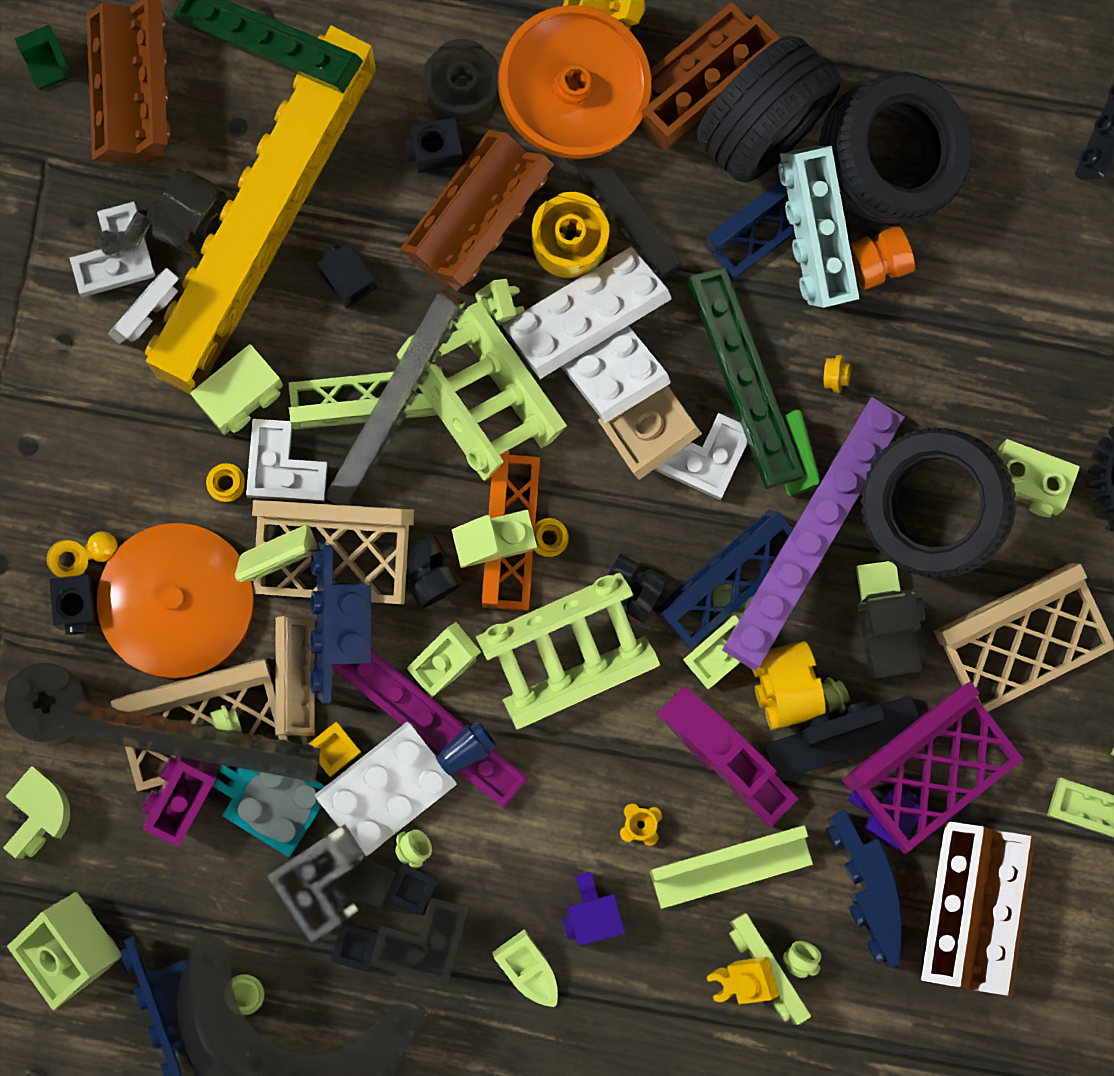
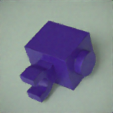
[847,787,920,851]
[562,872,624,946]

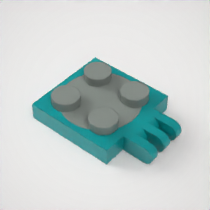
[212,748,325,857]

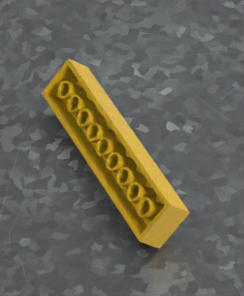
[145,26,376,395]

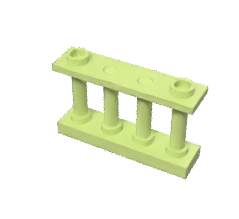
[396,301,567,481]
[476,573,660,730]

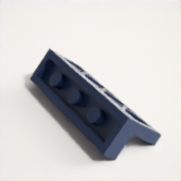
[705,181,795,281]
[653,510,793,649]

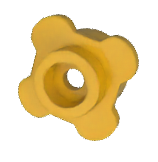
[620,803,662,846]

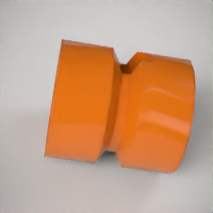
[849,225,915,290]

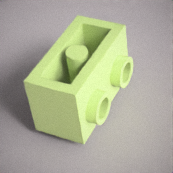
[190,344,283,435]
[997,439,1080,517]

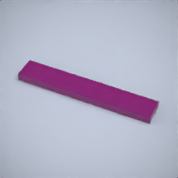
[332,649,529,809]

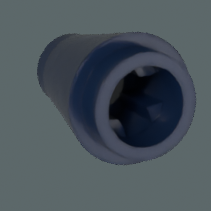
[436,721,496,776]

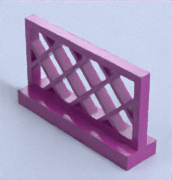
[842,681,1023,854]

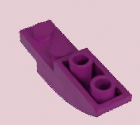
[656,686,798,827]

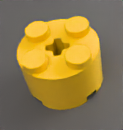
[532,192,609,278]
[752,641,826,730]

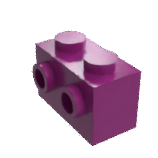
[141,748,217,847]

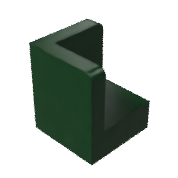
[15,24,73,90]

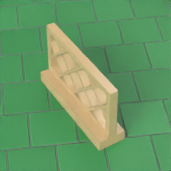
[252,500,414,604]
[933,563,1114,712]
[111,657,291,791]

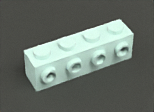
[778,145,859,308]

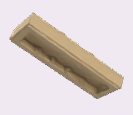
[275,616,315,737]

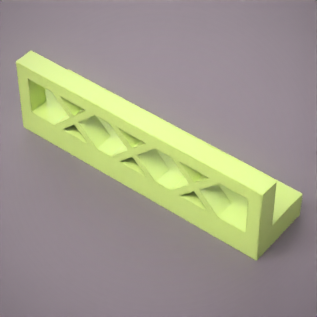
[289,367,443,430]
[650,825,813,909]

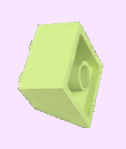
[7,892,122,1010]

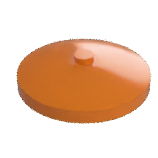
[498,5,651,159]
[97,523,255,679]

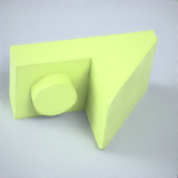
[452,510,537,568]
[683,612,741,689]
[407,622,481,698]

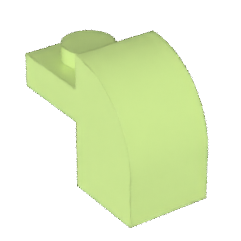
[4,766,70,859]

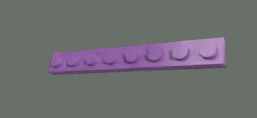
[722,397,904,671]

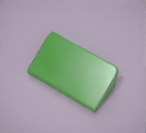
[782,410,820,496]

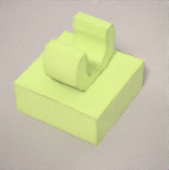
[475,279,525,327]

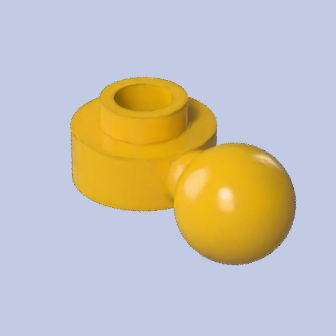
[47,531,118,578]

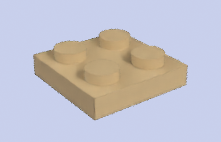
[598,385,702,480]

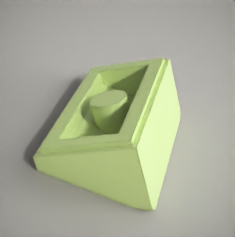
[235,525,317,582]

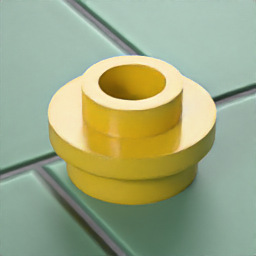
[824,355,851,394]
[206,463,246,502]
[533,518,569,557]

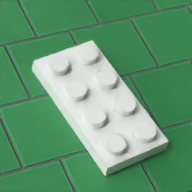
[502,246,671,379]

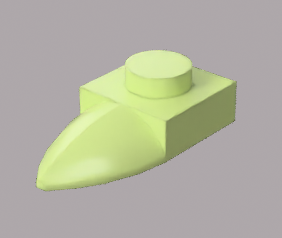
[492,929,558,1007]

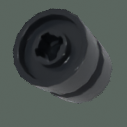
[393,536,463,609]
[608,553,669,624]

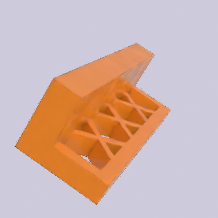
[482,450,540,611]

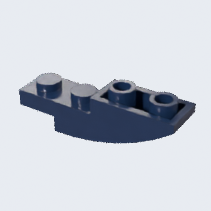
[826,810,901,968]

